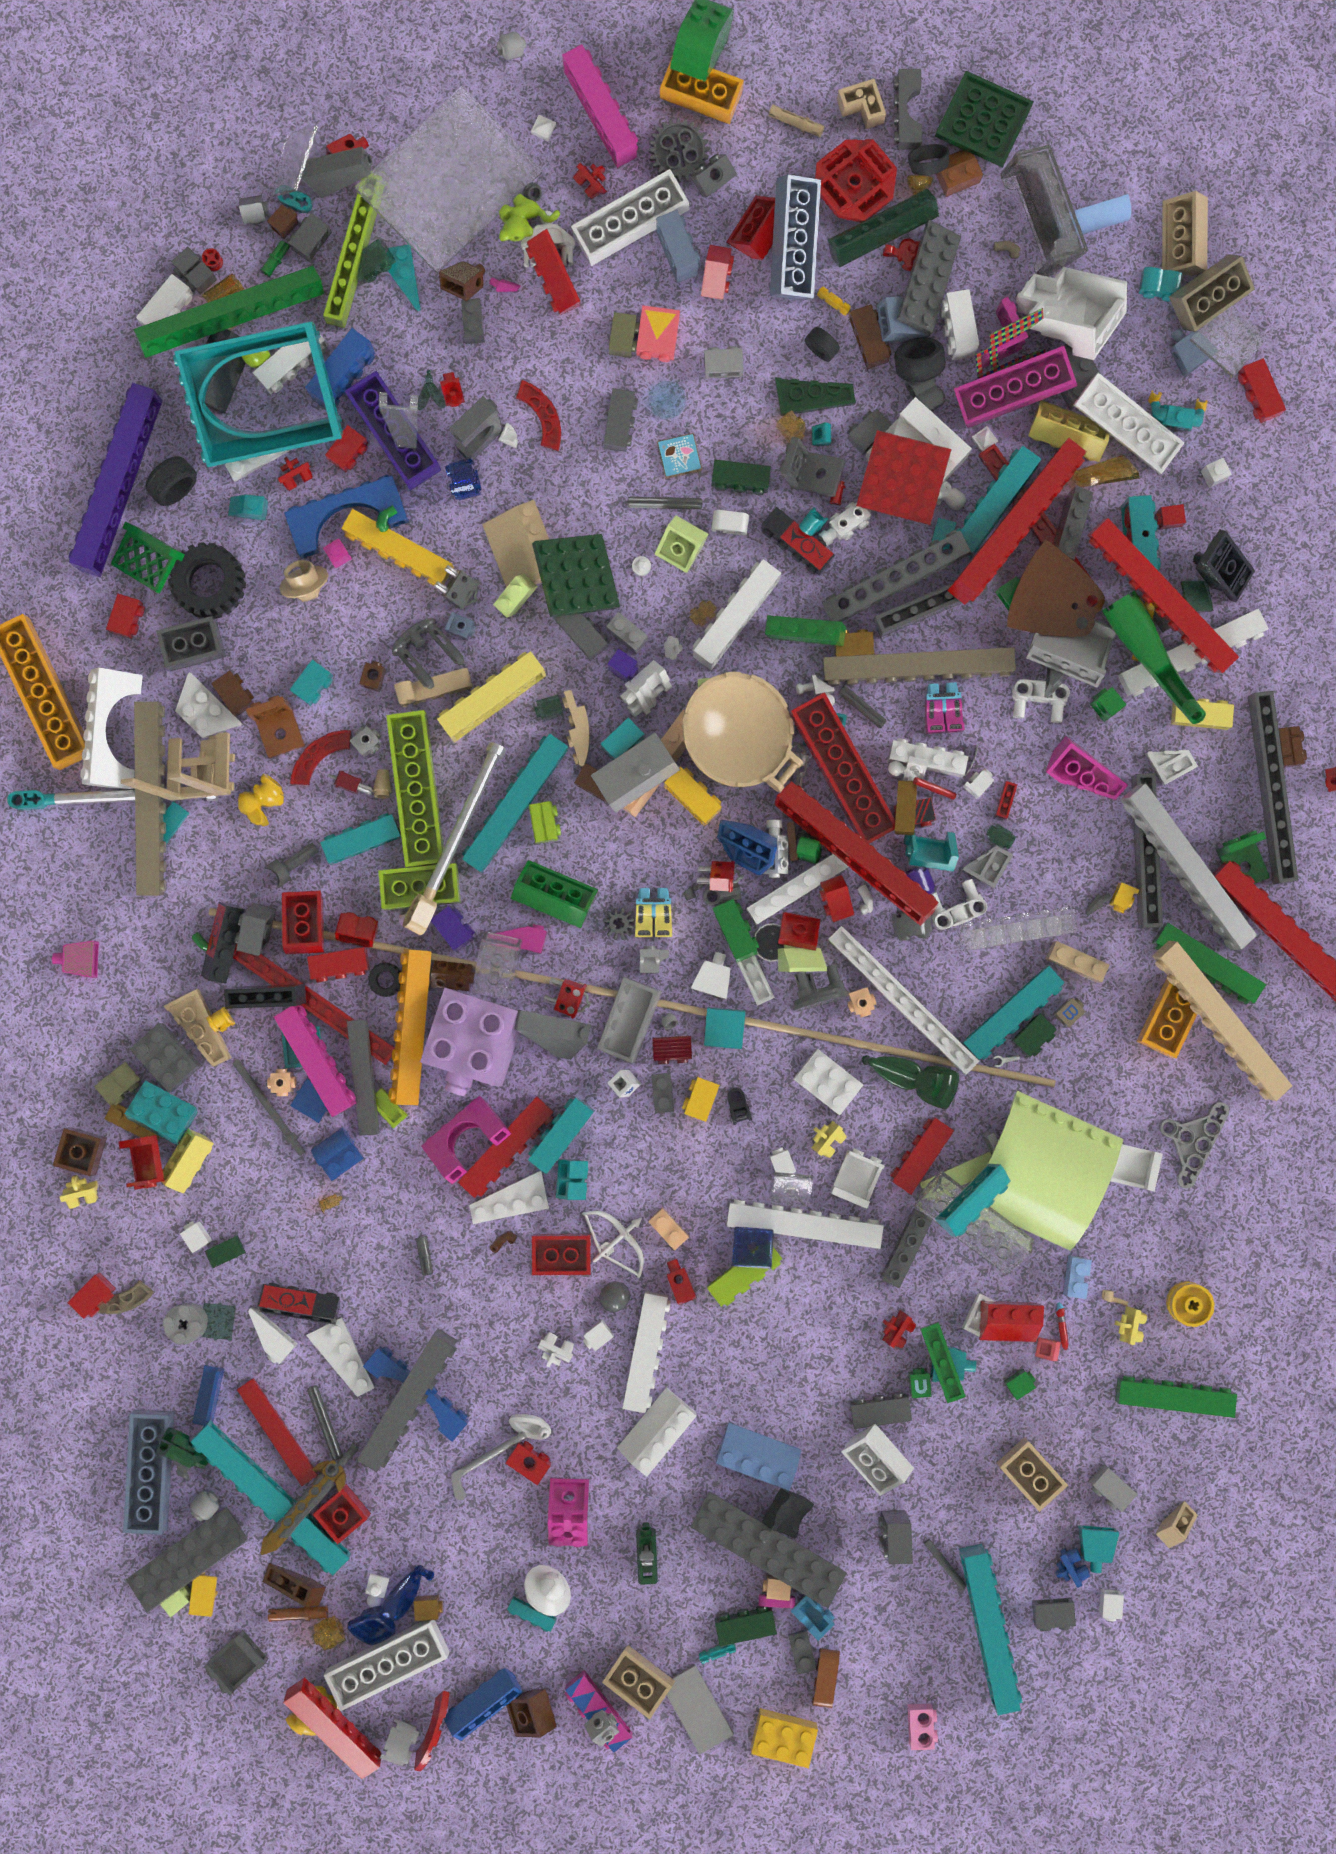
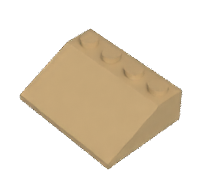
[482,500,549,588]

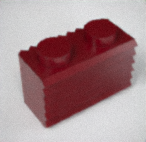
[652,1036,692,1064]

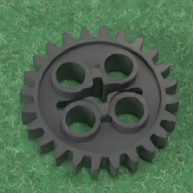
[648,117,710,183]

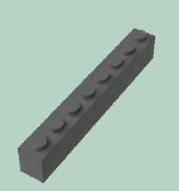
[1131,773,1163,929]
[357,1328,458,1473]

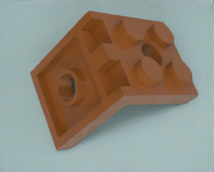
[246,695,305,759]

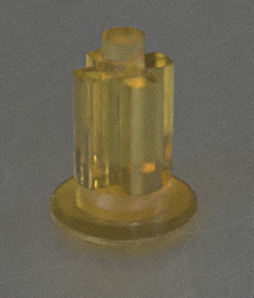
[318,1194,343,1214]

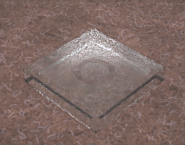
[771,1172,813,1208]

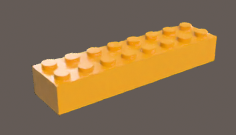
[0,614,85,770]

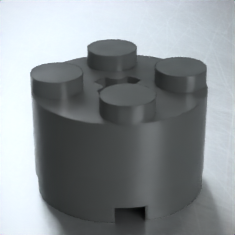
[891,911,932,941]

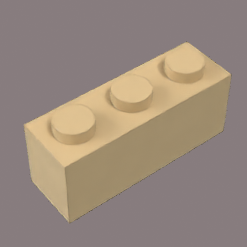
[1045,941,1110,983]

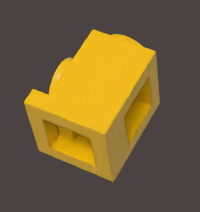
[1109,882,1139,914]

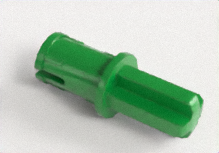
[260,241,290,277]

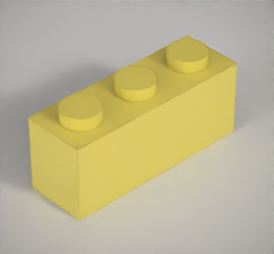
[1171,699,1234,730]
[162,1128,214,1194]

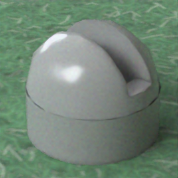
[661,1013,678,1030]

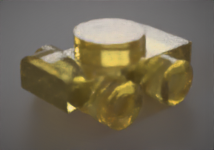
[689,600,717,627]

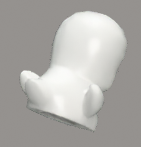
[937,481,966,511]

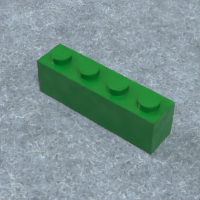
[765,615,846,646]

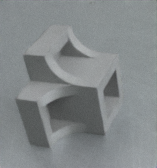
[640,946,669,973]

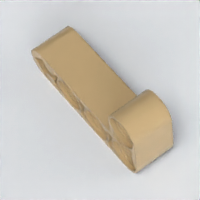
[394,668,473,707]

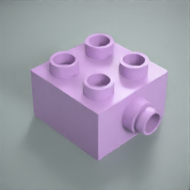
[420,988,520,1096]

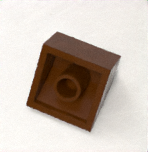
[506,1689,557,1738]

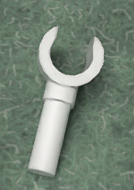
[993,1055,1020,1067]

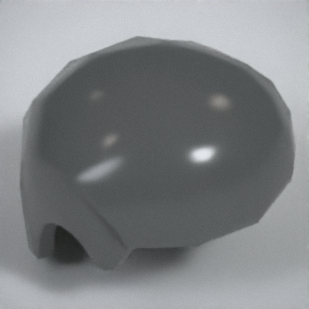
[599,1281,631,1313]

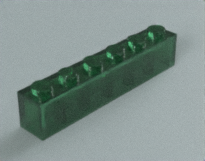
[828,188,939,268]

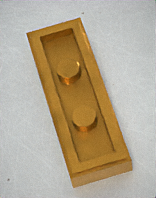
[895,780,917,835]

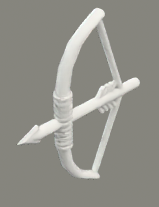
[582,1211,644,1278]

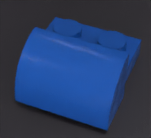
[311,1127,364,1181]

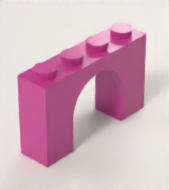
[421,1096,511,1184]

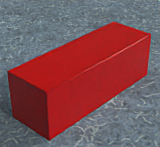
[995,781,1018,819]

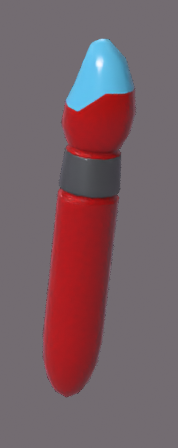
[1056,1302,1069,1350]

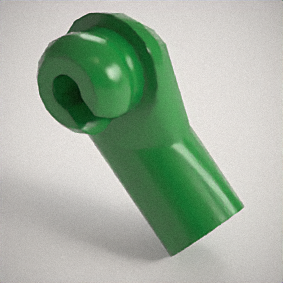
[376,505,397,532]

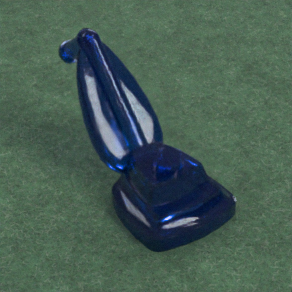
[347,1565,434,1645]

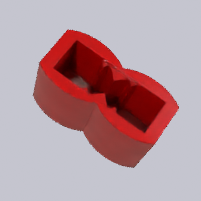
[335,912,378,947]

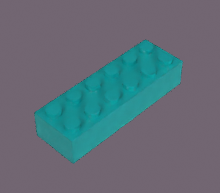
[956,446,1041,559]

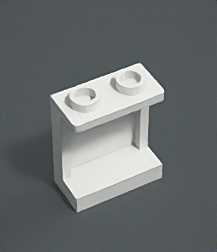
[1110,1144,1163,1192]
[830,1148,885,1209]

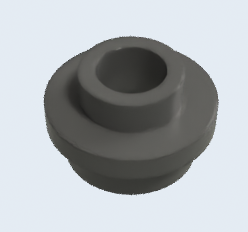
[523,182,542,202]

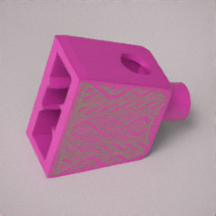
[52,941,99,978]

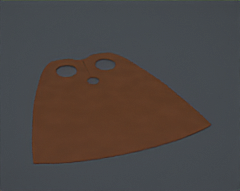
[1006,540,1105,637]

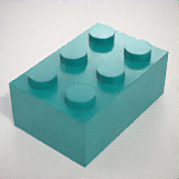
[124,1080,198,1145]

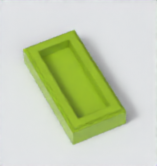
[375,1087,408,1129]

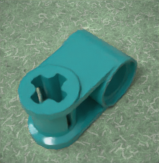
[799,507,829,536]

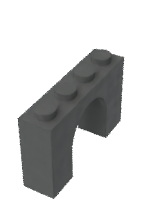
[449,396,502,463]

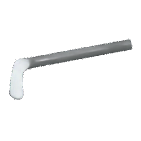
[451,1431,527,1500]

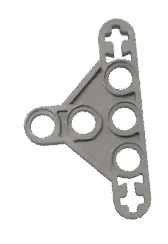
[1159,1102,1229,1189]

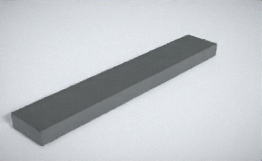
[347,1019,380,1136]

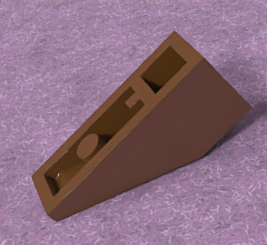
[262,1563,326,1607]

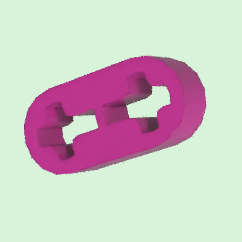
[758,1594,796,1608]

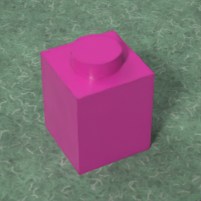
[323,538,352,568]

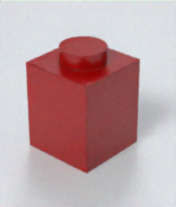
[1155,504,1186,530]

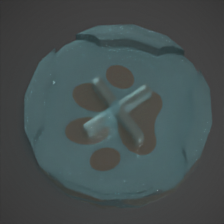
[648,381,686,419]

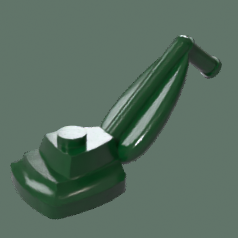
[861,1055,959,1109]

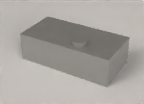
[591,732,680,812]

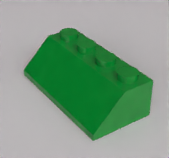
[510,860,598,928]

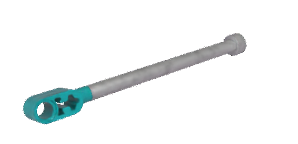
[7,788,219,810]

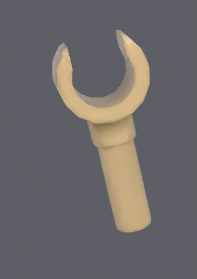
[1102,1290,1128,1306]

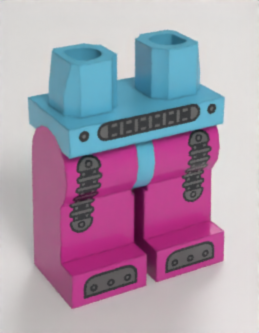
[924,682,965,734]

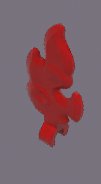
[882,238,920,271]

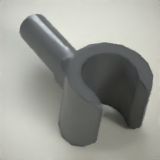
[684,884,705,901]

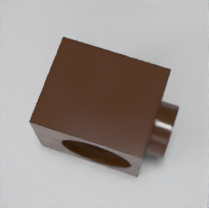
[359,661,386,692]

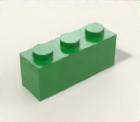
[712,899,759,963]

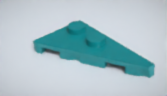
[374,244,421,311]

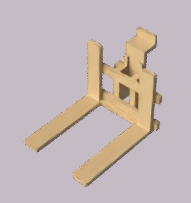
[121,732,235,801]

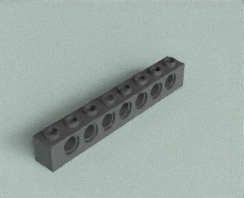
[822,530,972,622]

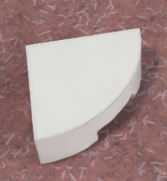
[499,423,518,448]

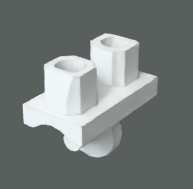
[538,1332,574,1368]

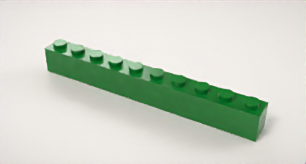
[133,265,324,358]

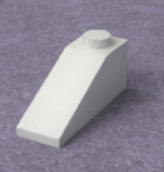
[248,1306,298,1364]

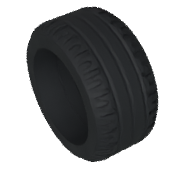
[894,337,946,382]
[145,456,197,506]

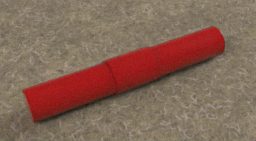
[913,777,957,800]

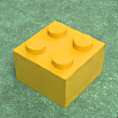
[682,1076,720,1122]

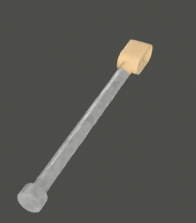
[403,742,506,935]

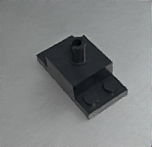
[1193,529,1255,603]

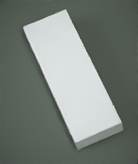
[737,955,775,1006]

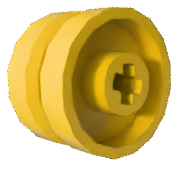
[1166,1281,1215,1327]

